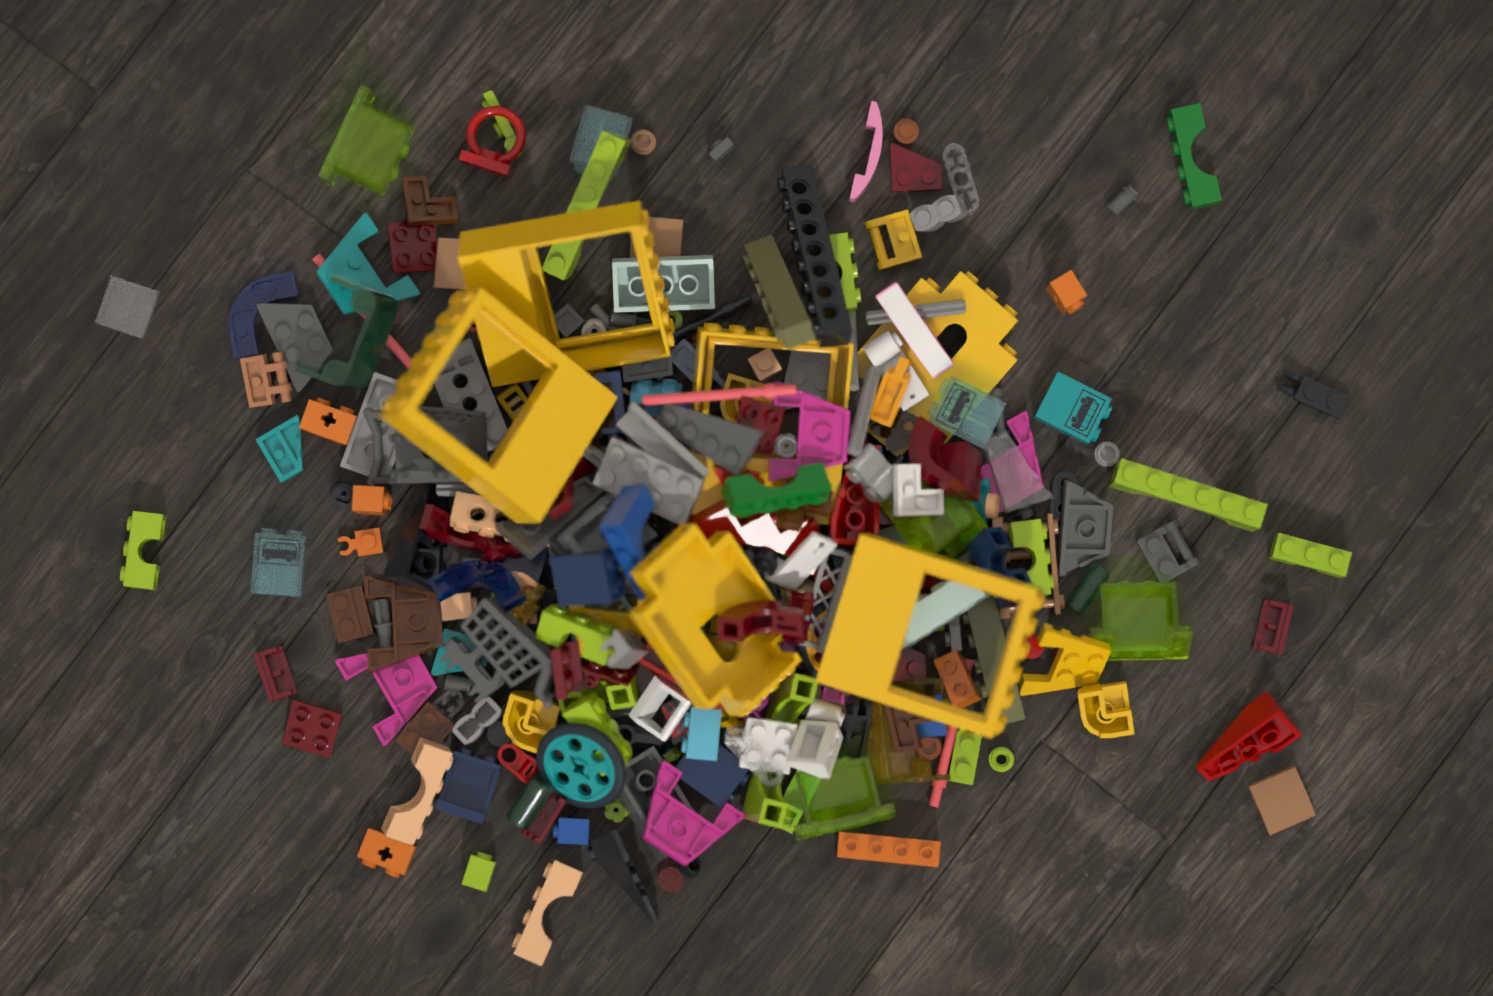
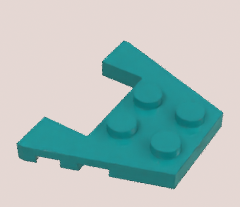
[316,213,420,315]

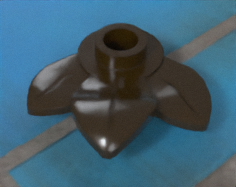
[870,406,918,451]

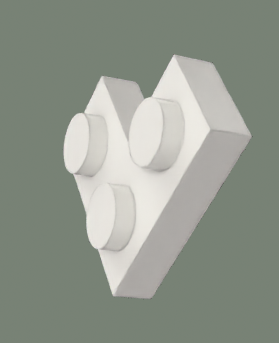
[893,464,944,516]

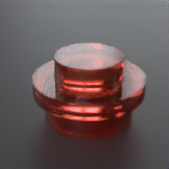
[658,867,684,892]

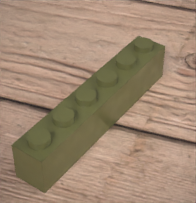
[743,235,816,349]
[962,595,1025,724]

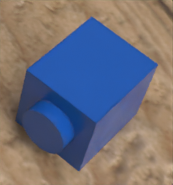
[553,818,590,845]

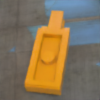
[870,356,912,428]

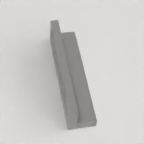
[616,402,709,479]
[799,548,854,654]

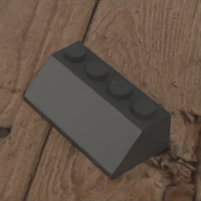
[606,746,694,862]

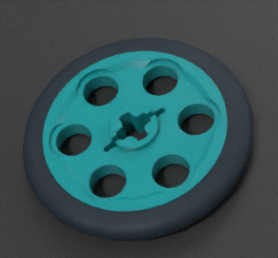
[536,723,626,809]

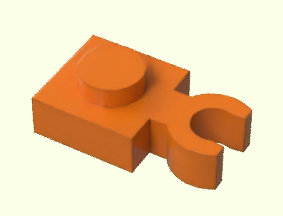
[338,528,384,557]

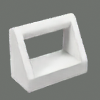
[628,676,692,741]
[786,720,843,779]

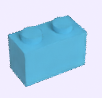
[682,707,722,761]

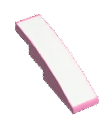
[875,282,954,379]

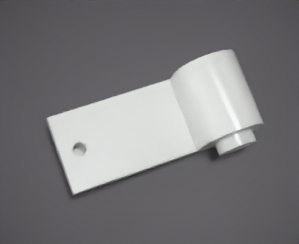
[863,330,929,411]
[764,532,837,590]
[799,697,845,759]

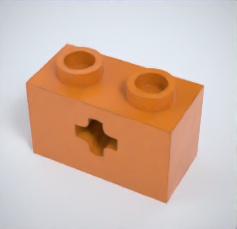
[1046,270,1087,315]
[299,397,358,446]
[352,485,392,515]
[933,650,982,708]
[357,828,417,878]

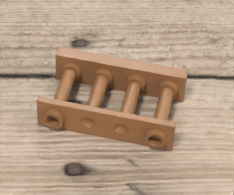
[991,513,1065,619]

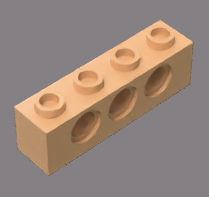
[450,491,550,547]

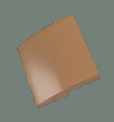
[630,217,683,258]
[433,238,466,291]
[1248,765,1316,835]

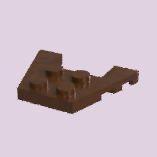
[364,576,444,674]

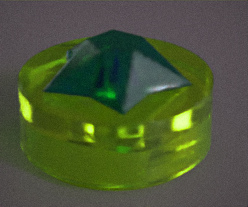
[660,745,683,763]

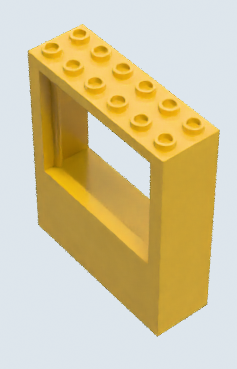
[458,201,675,387]
[379,288,618,524]
[688,323,854,525]
[816,532,1045,738]

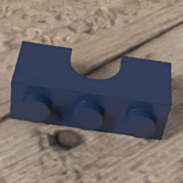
[967,527,1033,608]

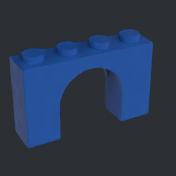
[599,484,661,602]

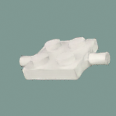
[724,716,797,774]

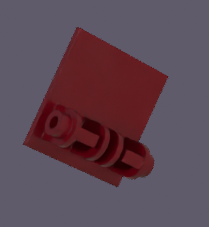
[387,222,437,275]
[734,397,786,456]
[580,659,640,689]
[282,699,343,758]

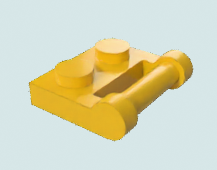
[865,210,922,271]

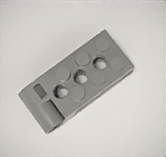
[434,338,508,454]

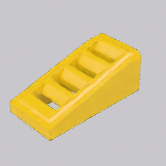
[495,383,528,422]

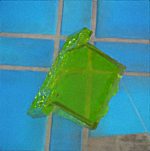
[318,85,414,196]
[880,479,989,559]
[1089,581,1193,661]
[794,756,896,841]

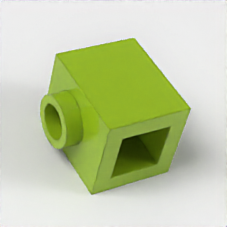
[462,851,497,892]

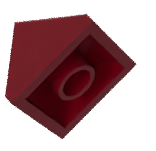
[930,441,982,503]

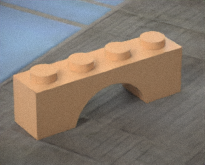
[381,737,453,846]
[512,860,583,966]

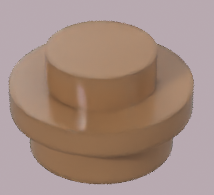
[631,130,656,155]

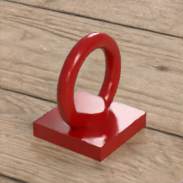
[459,106,526,179]

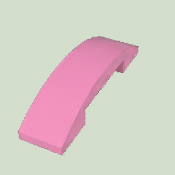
[849,101,883,202]

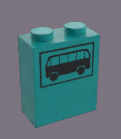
[1034,372,1113,445]

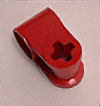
[498,743,539,787]

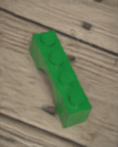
[1166,103,1222,210]
[722,462,832,517]

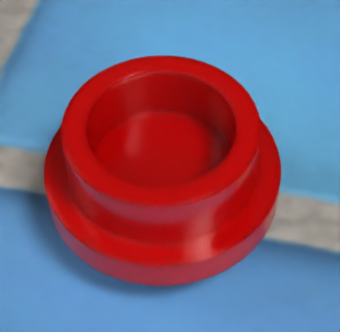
[1026,634,1044,659]

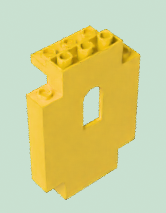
[856,271,1019,457]
[629,524,801,716]

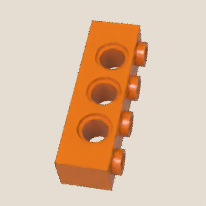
[836,831,941,867]

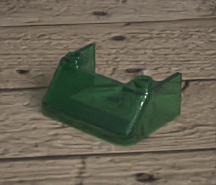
[295,272,399,390]

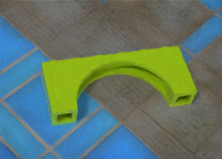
[542,129,632,280]
[1109,458,1268,532]
[742,673,818,829]

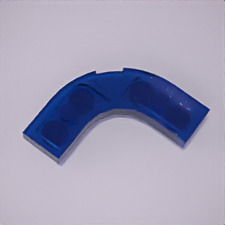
[228,271,299,359]
[428,560,528,613]

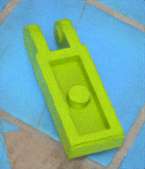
[481,90,522,159]
[948,728,982,785]

